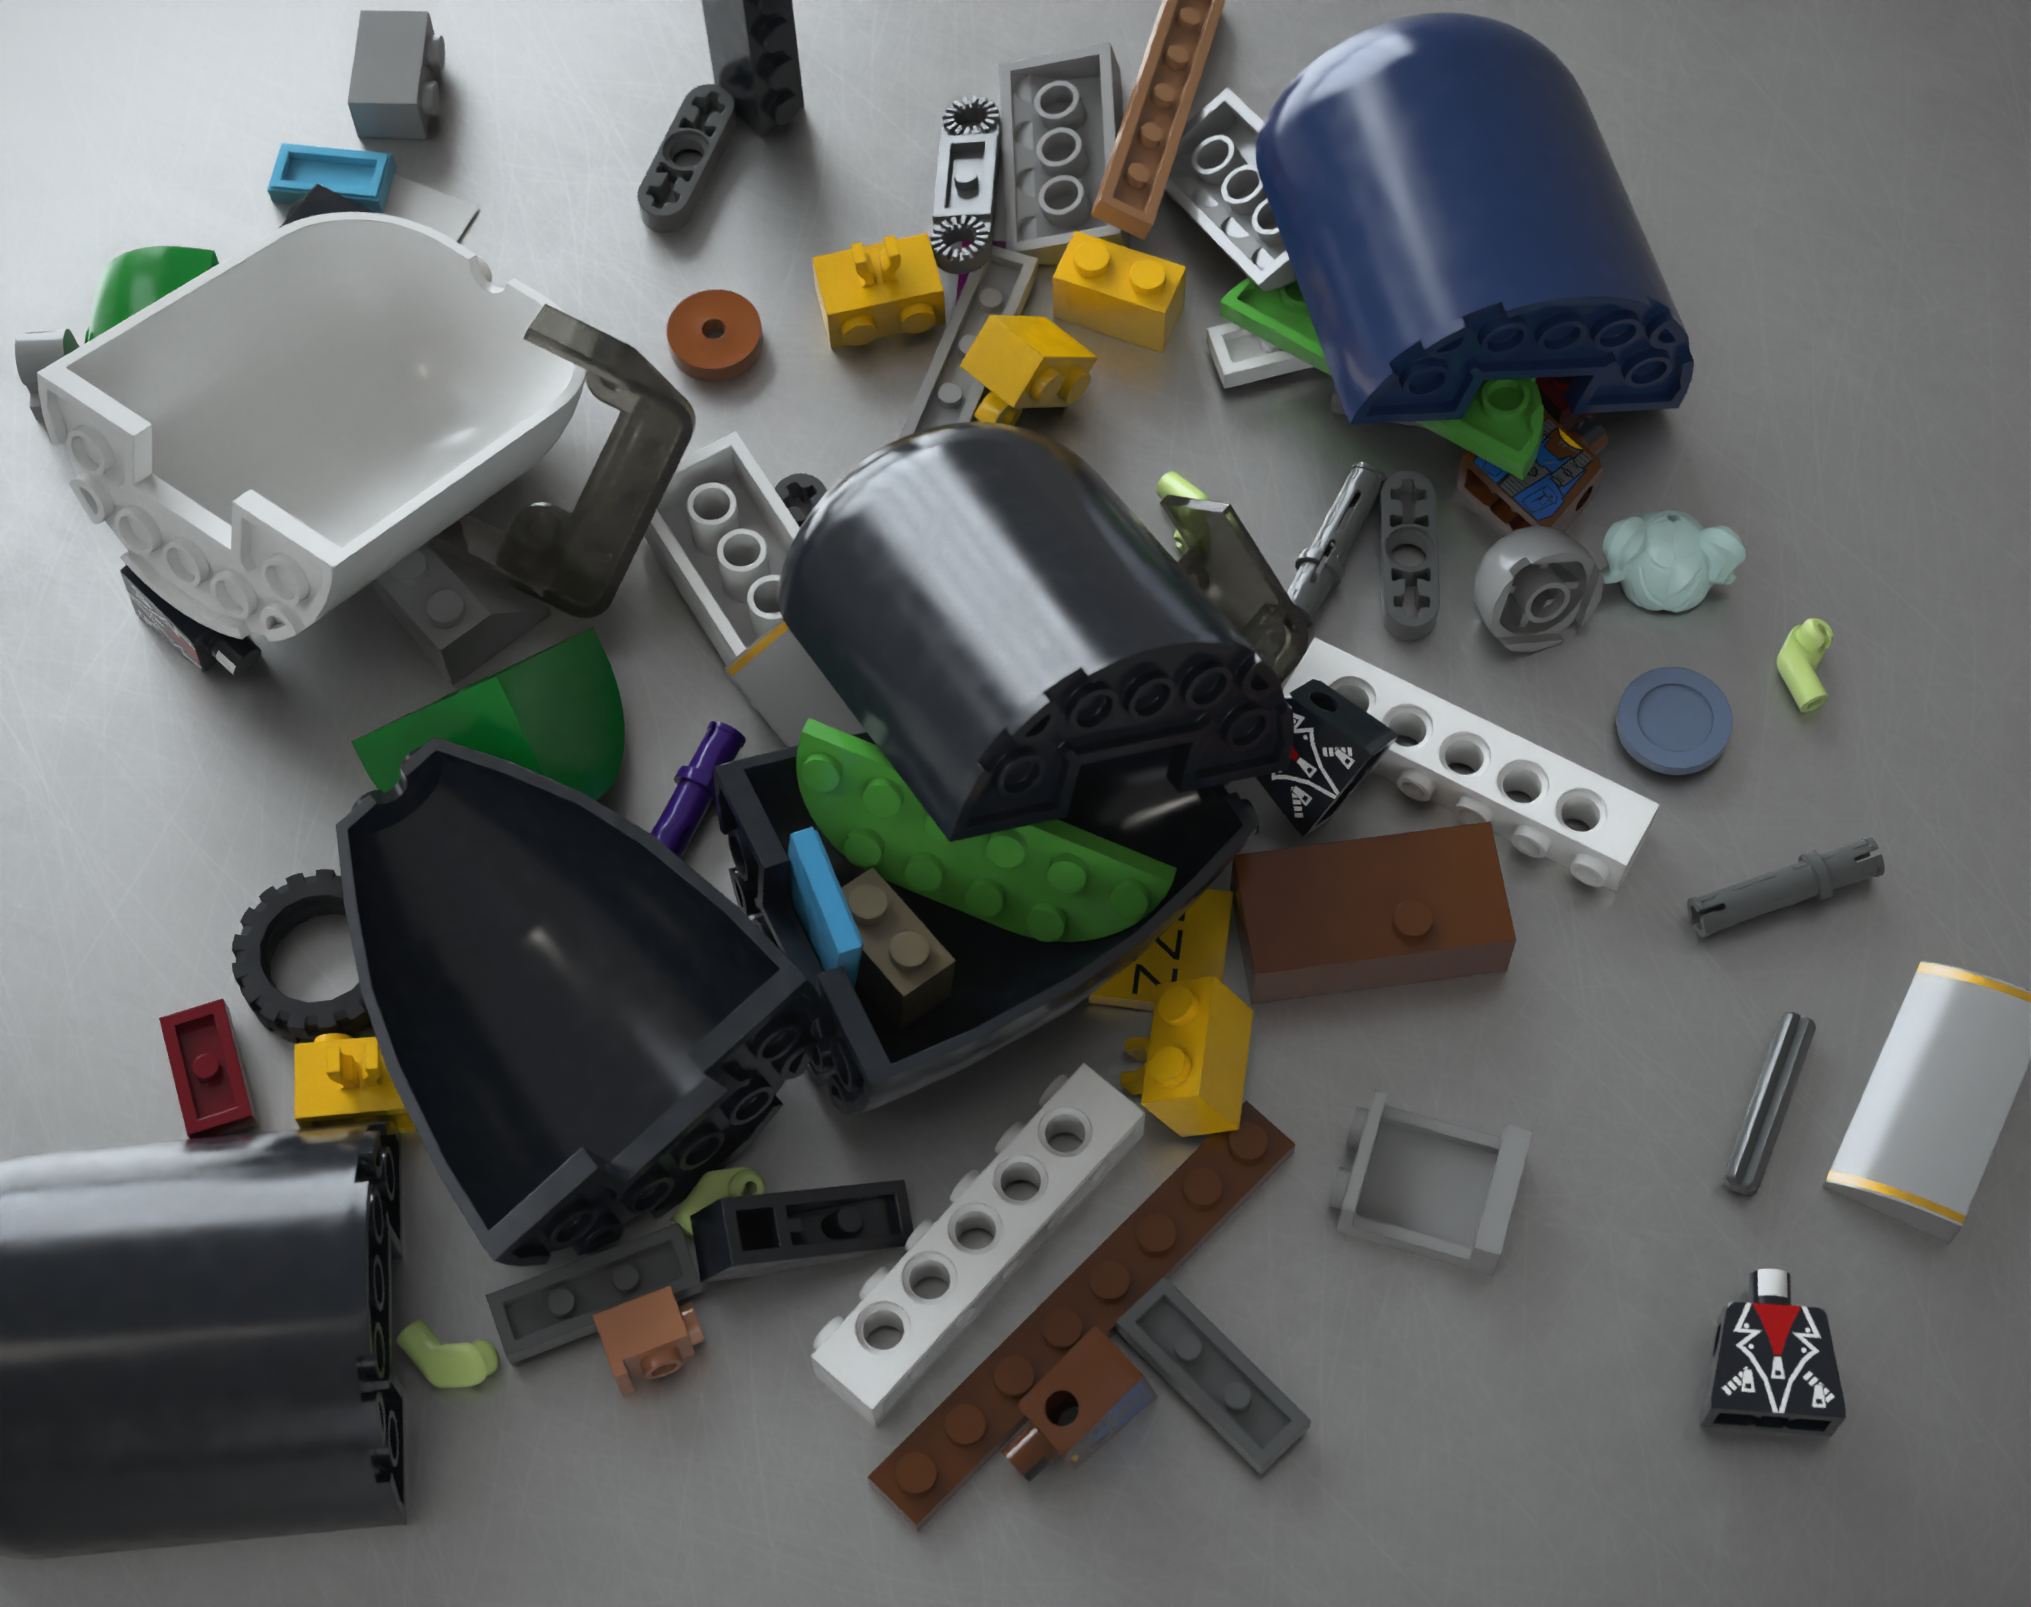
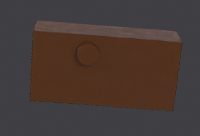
[1230,822,1516,1005]

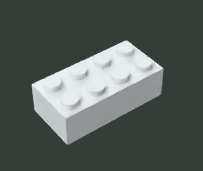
[628,431,800,708]

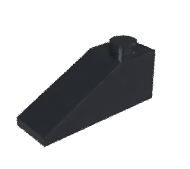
[690,1180,914,1283]

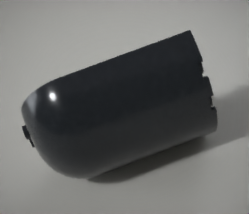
[777,422,1294,842]
[0,1121,407,1559]

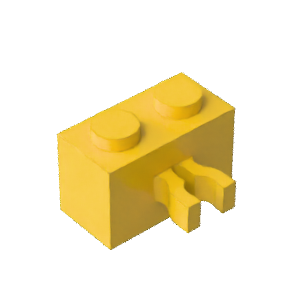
[812,233,946,348]
[960,315,1098,426]
[1119,975,1254,1138]
[294,1033,417,1133]

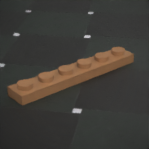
[1091,0,1225,240]

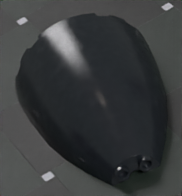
[714,732,1259,1115]
[336,737,822,1266]

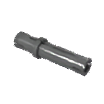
[1277,461,1387,629]
[1687,836,1885,938]

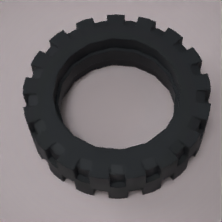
[232,869,374,1044]

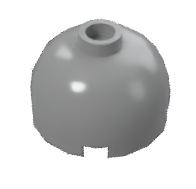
[1474,525,1604,652]

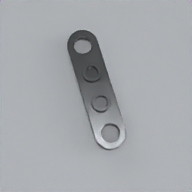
[930,95,1002,274]

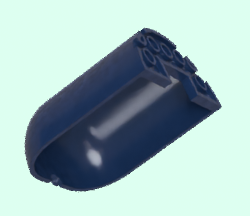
[1256,12,1694,425]

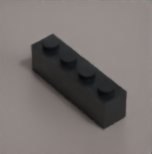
[702,0,804,138]

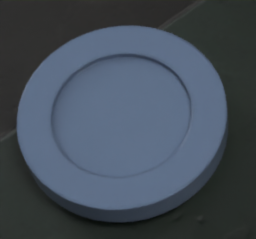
[1616,667,1733,775]

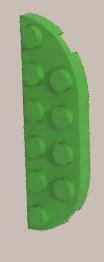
[1219,277,1544,480]
[796,718,1177,942]

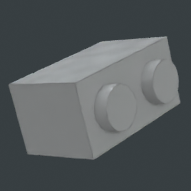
[347,10,445,139]

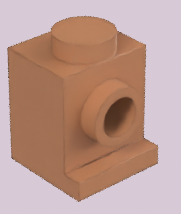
[592,1286,705,1396]

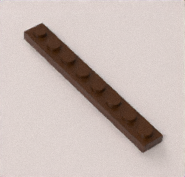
[868,1100,1295,1532]

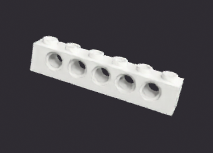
[1283,637,1660,892]
[811,1063,1145,1428]

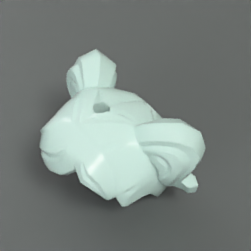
[1601,510,1747,613]

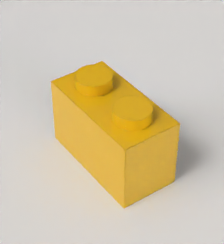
[1053,231,1186,353]

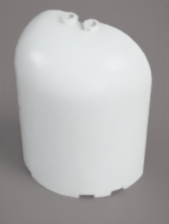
[37,212,588,642]

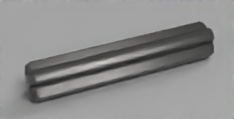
[1722,1012,1816,1196]

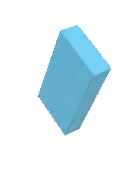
[267,143,396,213]

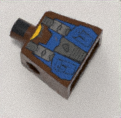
[1456,413,1609,534]
[1001,1325,1158,1483]

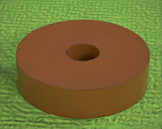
[666,289,763,382]

